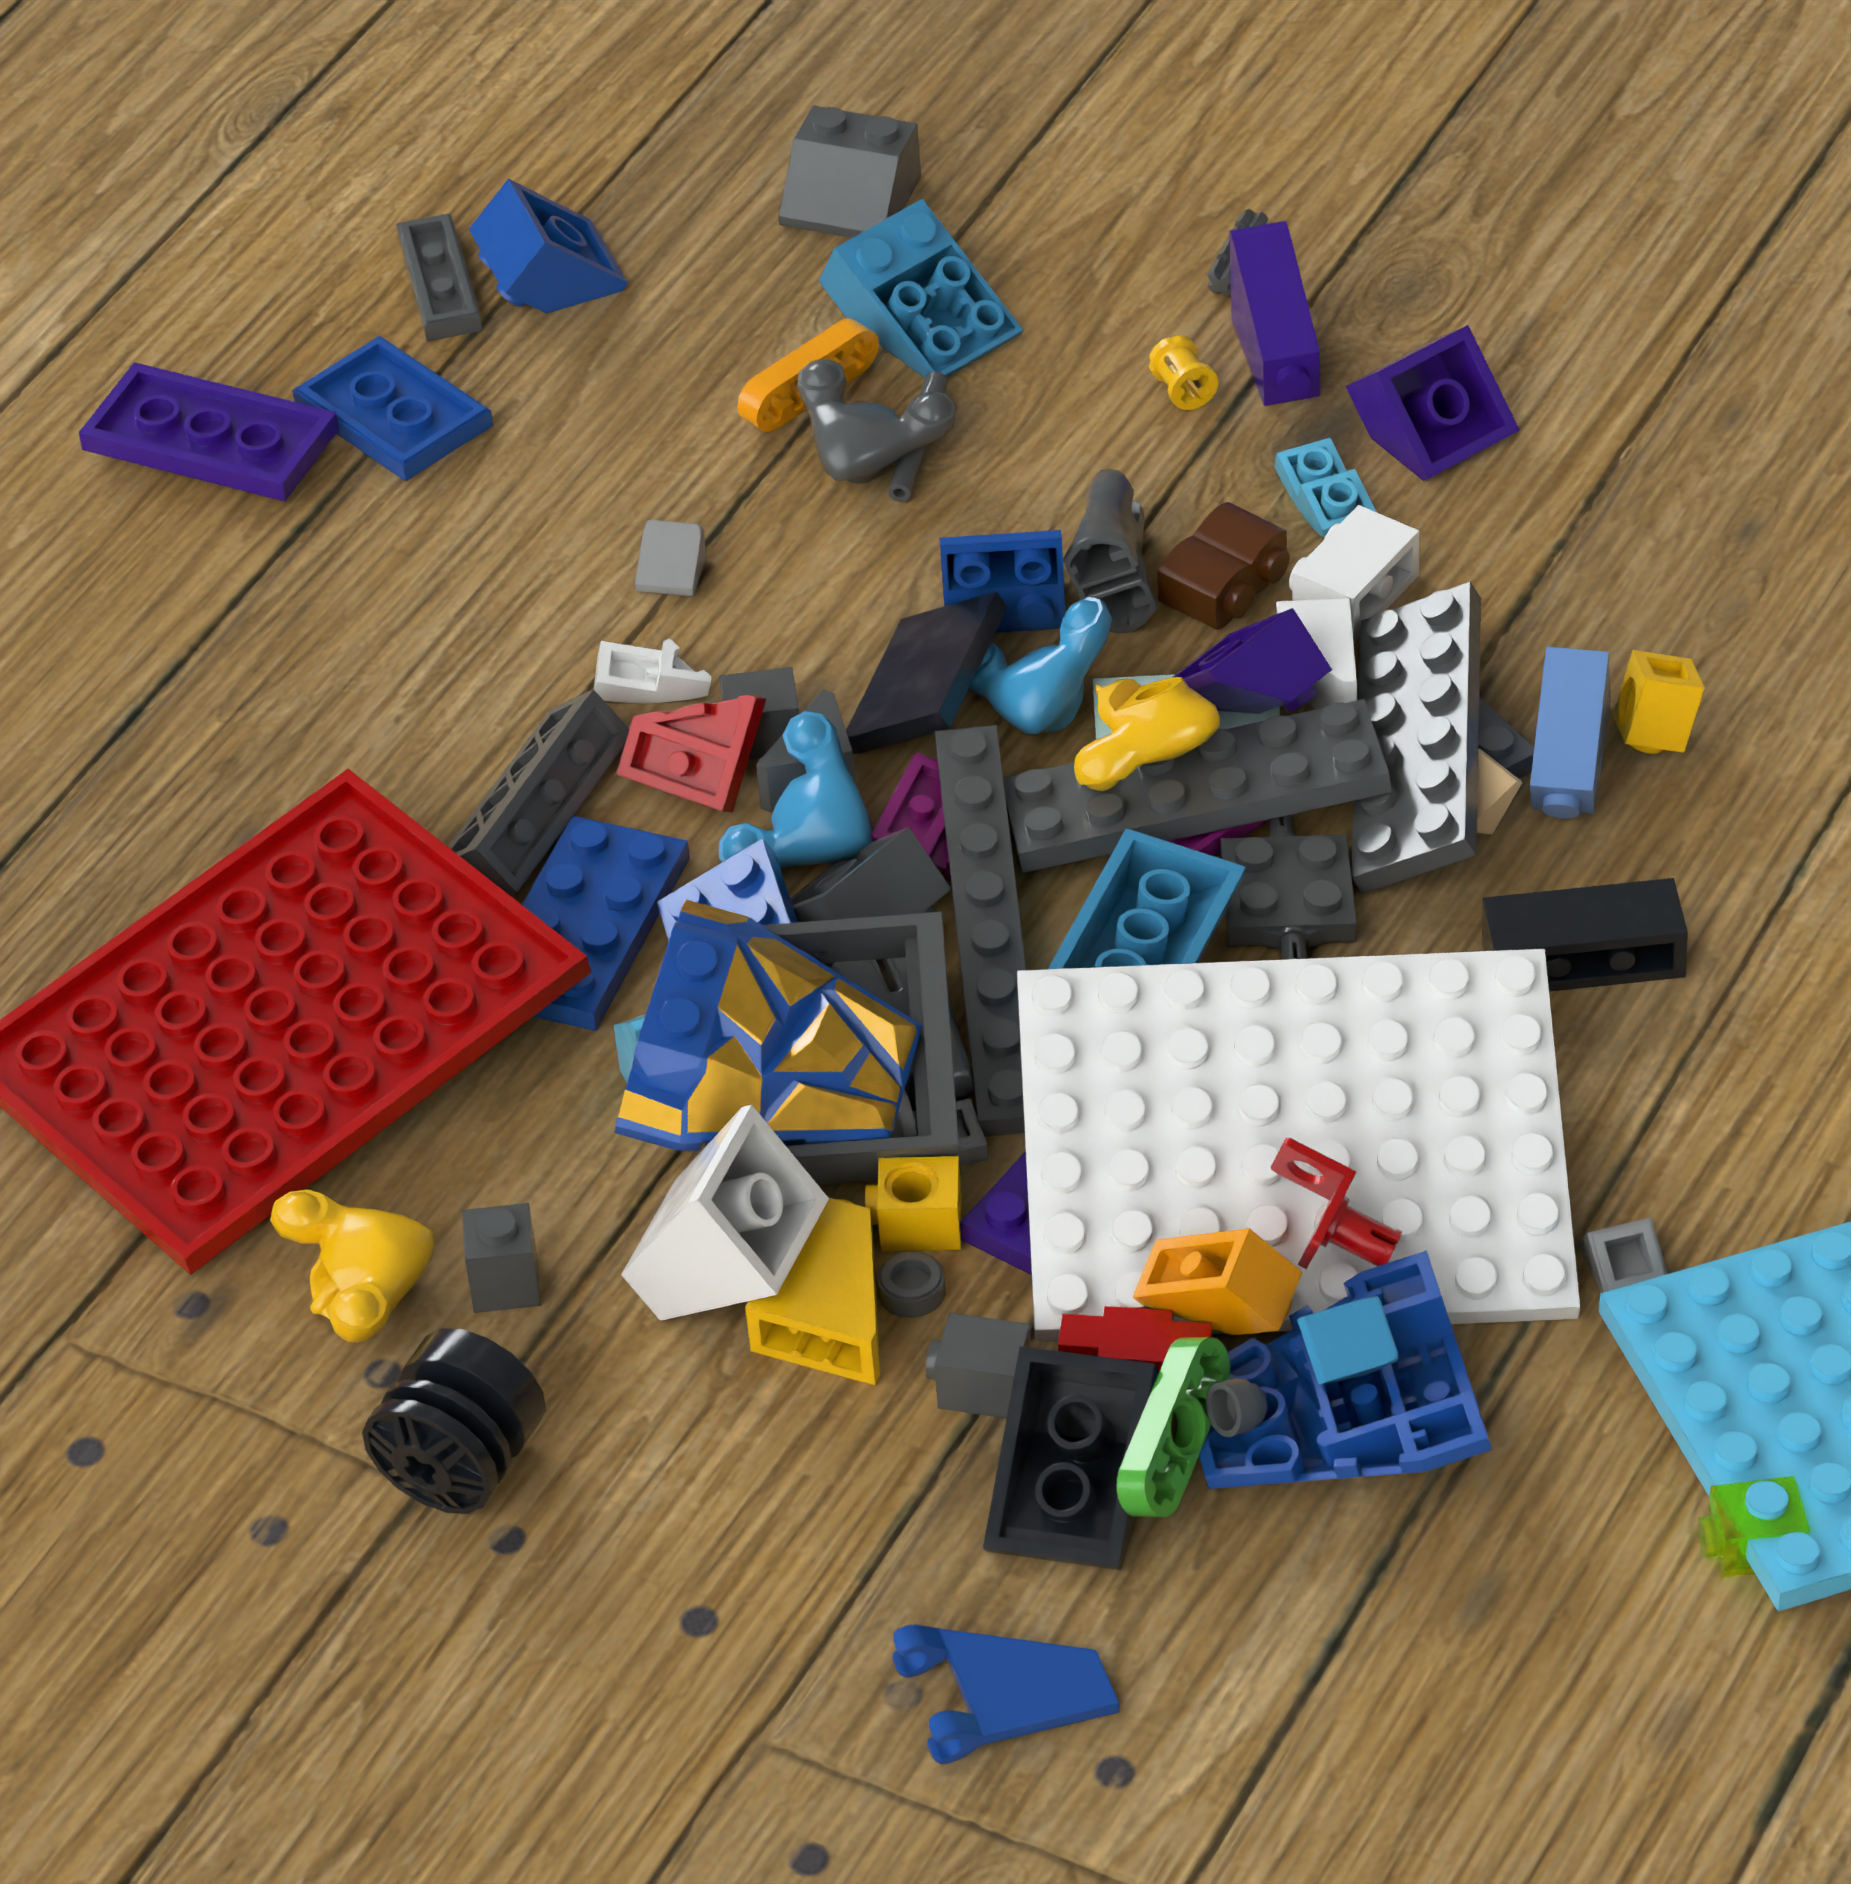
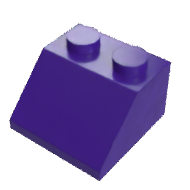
[1345,325,1520,481]

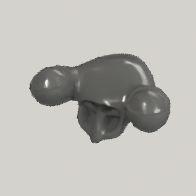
[797,359,957,484]

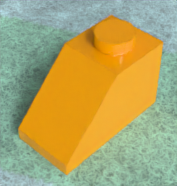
[1133,1228,1303,1336]

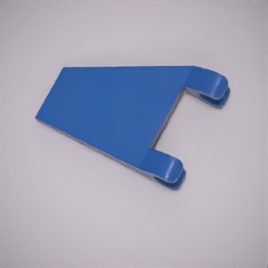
[892,1625,1120,1764]

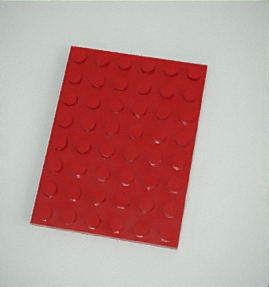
[0,769,591,1275]

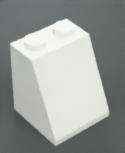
[621,1105,829,1321]

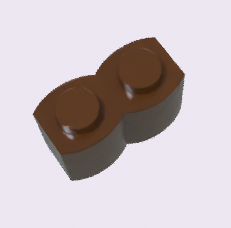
[1157,502,1290,630]

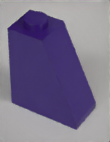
[1229,221,1320,406]

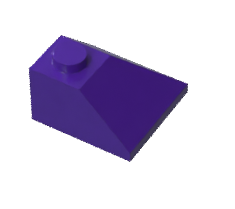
[1172,608,1332,714]

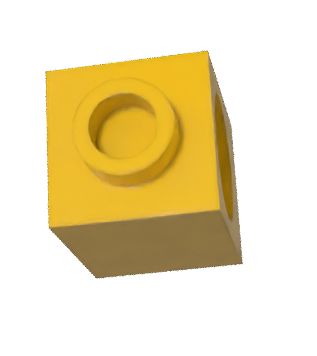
[1613,650,1705,754]
[865,1156,962,1252]

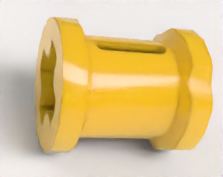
[1149,335,1219,410]

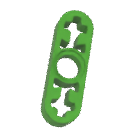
[1117,1337,1230,1517]

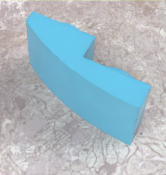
[1274,438,1376,537]

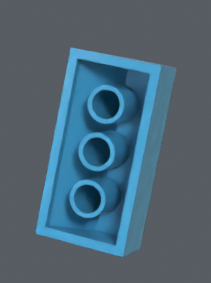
[1048,828,1246,969]

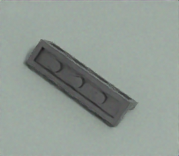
[448,689,629,896]

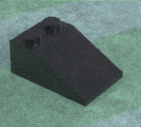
[983,1346,1160,1570]

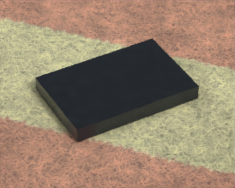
[846,591,1008,754]

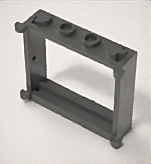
[705,912,961,1185]

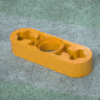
[737,318,879,432]

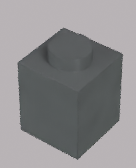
[710,667,799,759]
[462,1203,541,1313]
[926,1313,1031,1418]

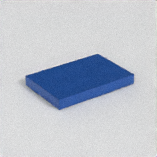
[292,336,493,482]

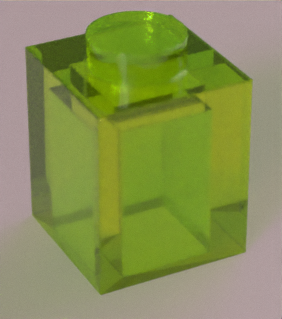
[1698,1476,1810,1578]

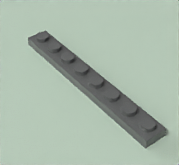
[935,725,1026,1137]

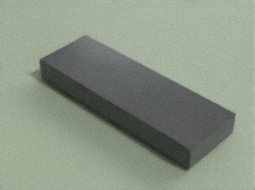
[396,214,482,341]

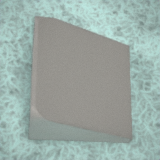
[635,520,707,596]
[1579,1218,1668,1293]

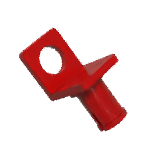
[1270,1138,1403,1269]

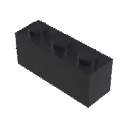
[1482,878,1688,992]

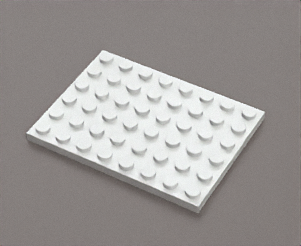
[1017,949,1580,1342]

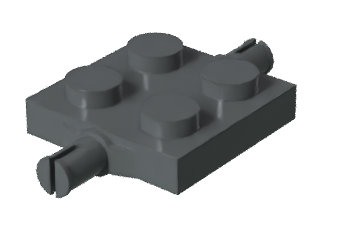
[1220,814,1357,960]

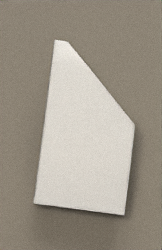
[594,638,711,703]

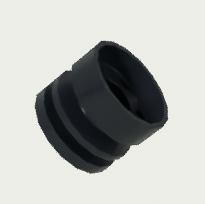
[362,1328,546,1514]

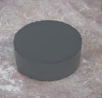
[877,1251,946,1318]

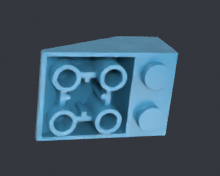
[819,199,1023,378]

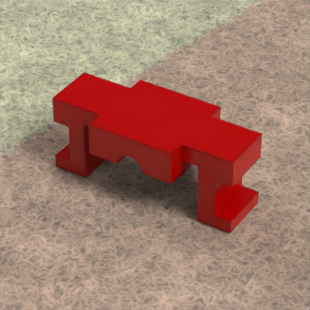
[1058,1306,1213,1371]

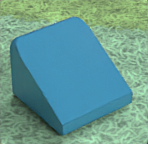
[1297,1296,1398,1385]

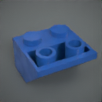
[939,530,1066,633]

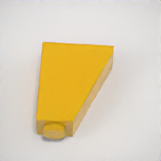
[745,1197,880,1385]

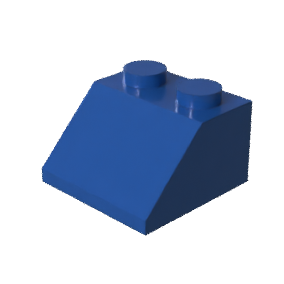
[469,179,628,313]

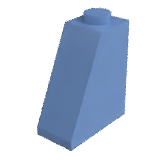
[1530,647,1611,819]

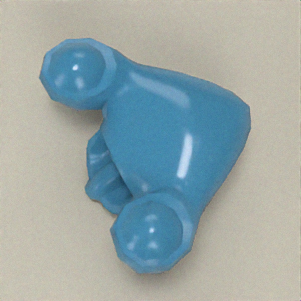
[969,597,1112,734]
[719,711,873,869]

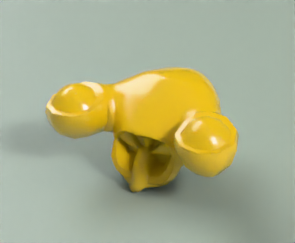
[1074,677,1220,791]
[270,1190,435,1343]

